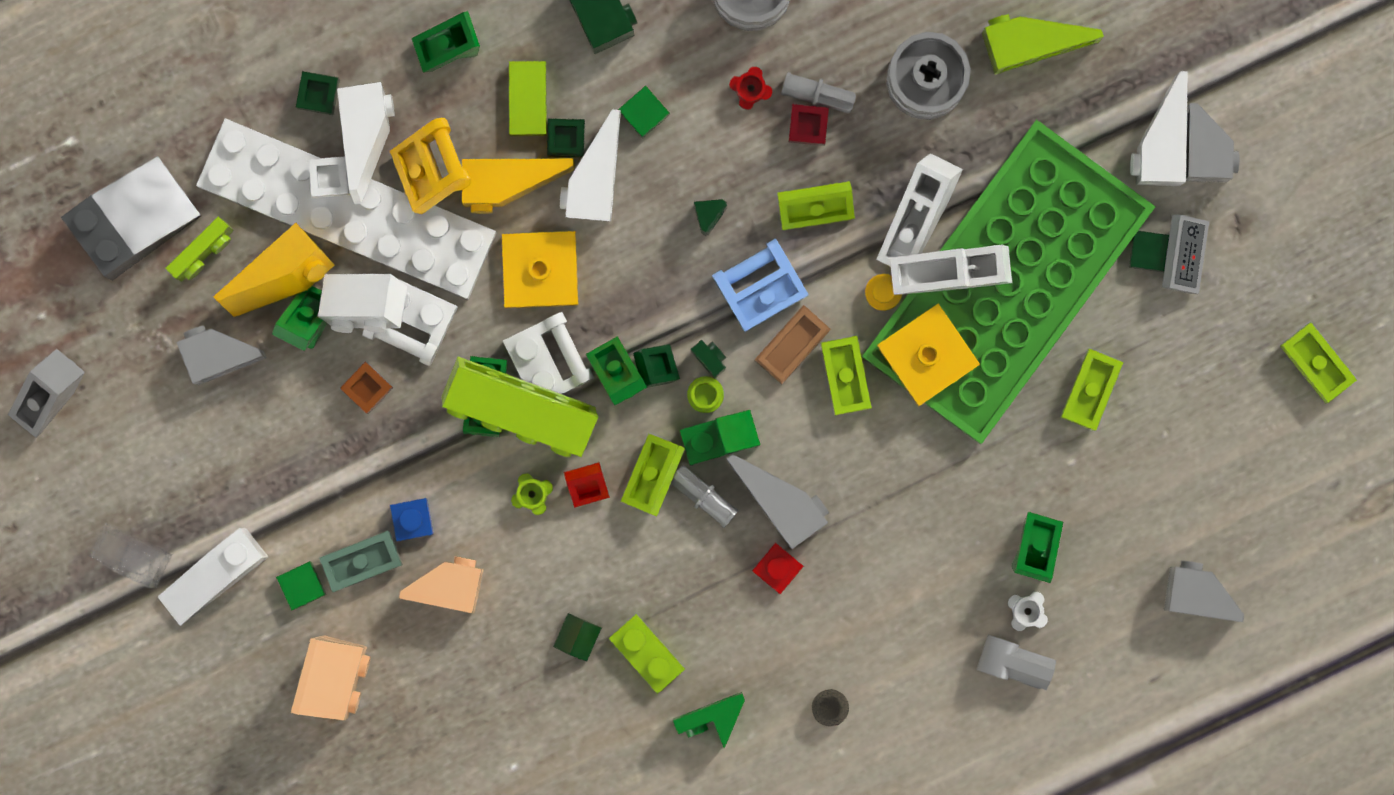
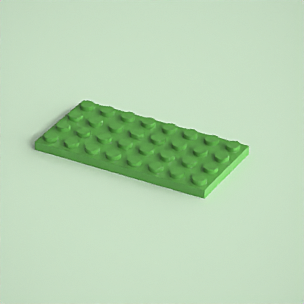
[862,119,1156,445]

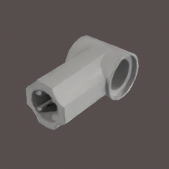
[976,635,1057,690]

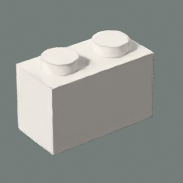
[318,274,407,333]

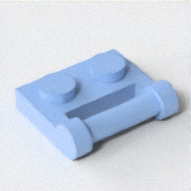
[712,239,809,332]

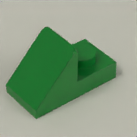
[411,11,480,73]
[272,286,327,351]
[586,336,647,406]
[680,410,760,466]
[1011,512,1064,583]
[673,692,745,748]

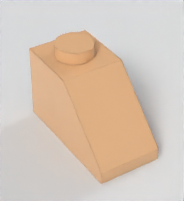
[399,556,484,613]

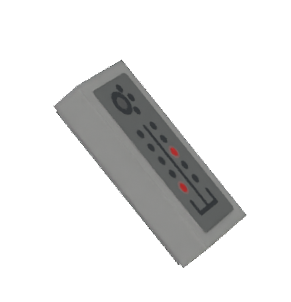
[1162,215,1209,294]

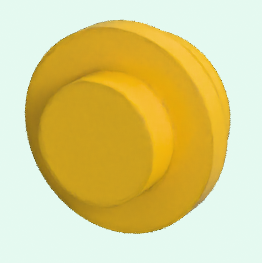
[865,274,902,311]

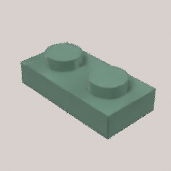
[319,531,403,592]

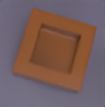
[340,362,393,414]

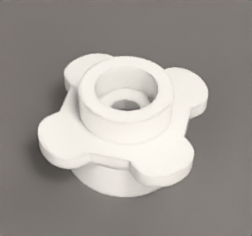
[1008,592,1048,631]

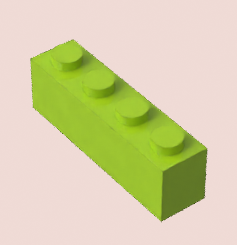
[441,356,598,457]

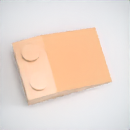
[291,635,371,720]

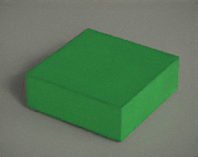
[618,86,670,139]
[276,561,327,611]

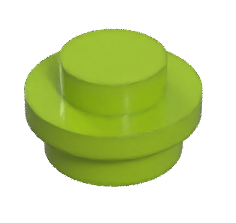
[687,376,724,413]

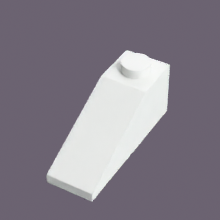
[1130,71,1188,186]
[337,82,395,204]
[560,109,621,221]
[876,153,963,267]
[158,528,268,626]

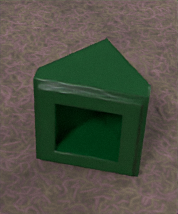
[694,199,727,236]
[553,613,602,662]

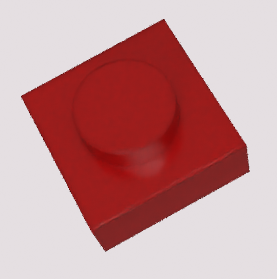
[564,462,610,508]
[752,542,804,594]

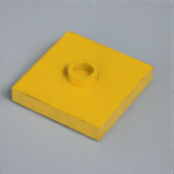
[502,231,579,308]
[877,303,980,407]

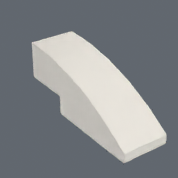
[890,245,1012,295]

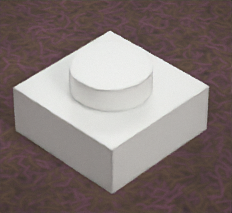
[308,156,350,198]

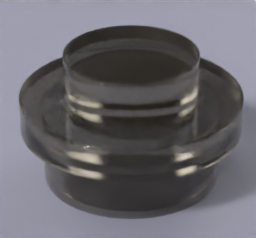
[812,689,849,727]

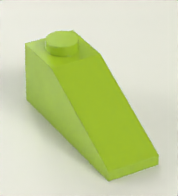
[981,14,1104,75]

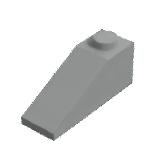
[726,454,829,549]

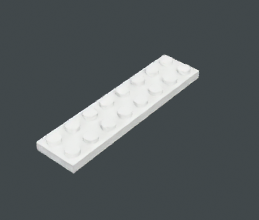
[196,118,497,300]

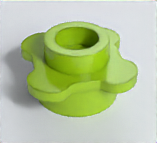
[511,473,553,515]

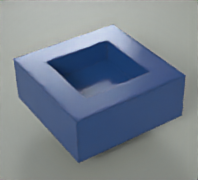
[390,498,434,541]

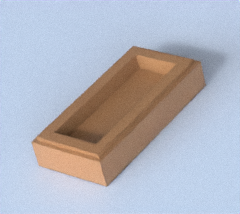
[754,305,831,385]

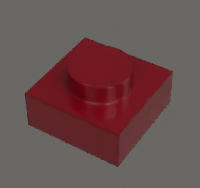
[788,104,829,146]

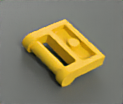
[390,118,471,215]

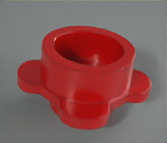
[729,67,772,110]

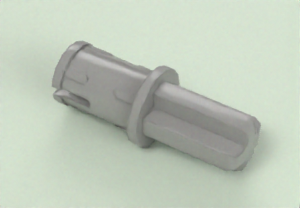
[781,72,856,113]
[671,466,739,528]

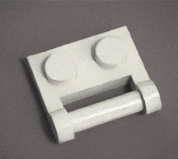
[362,279,458,366]
[503,312,594,395]

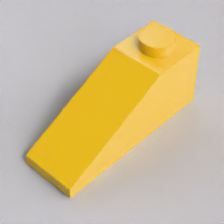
[462,158,574,214]
[213,223,335,317]

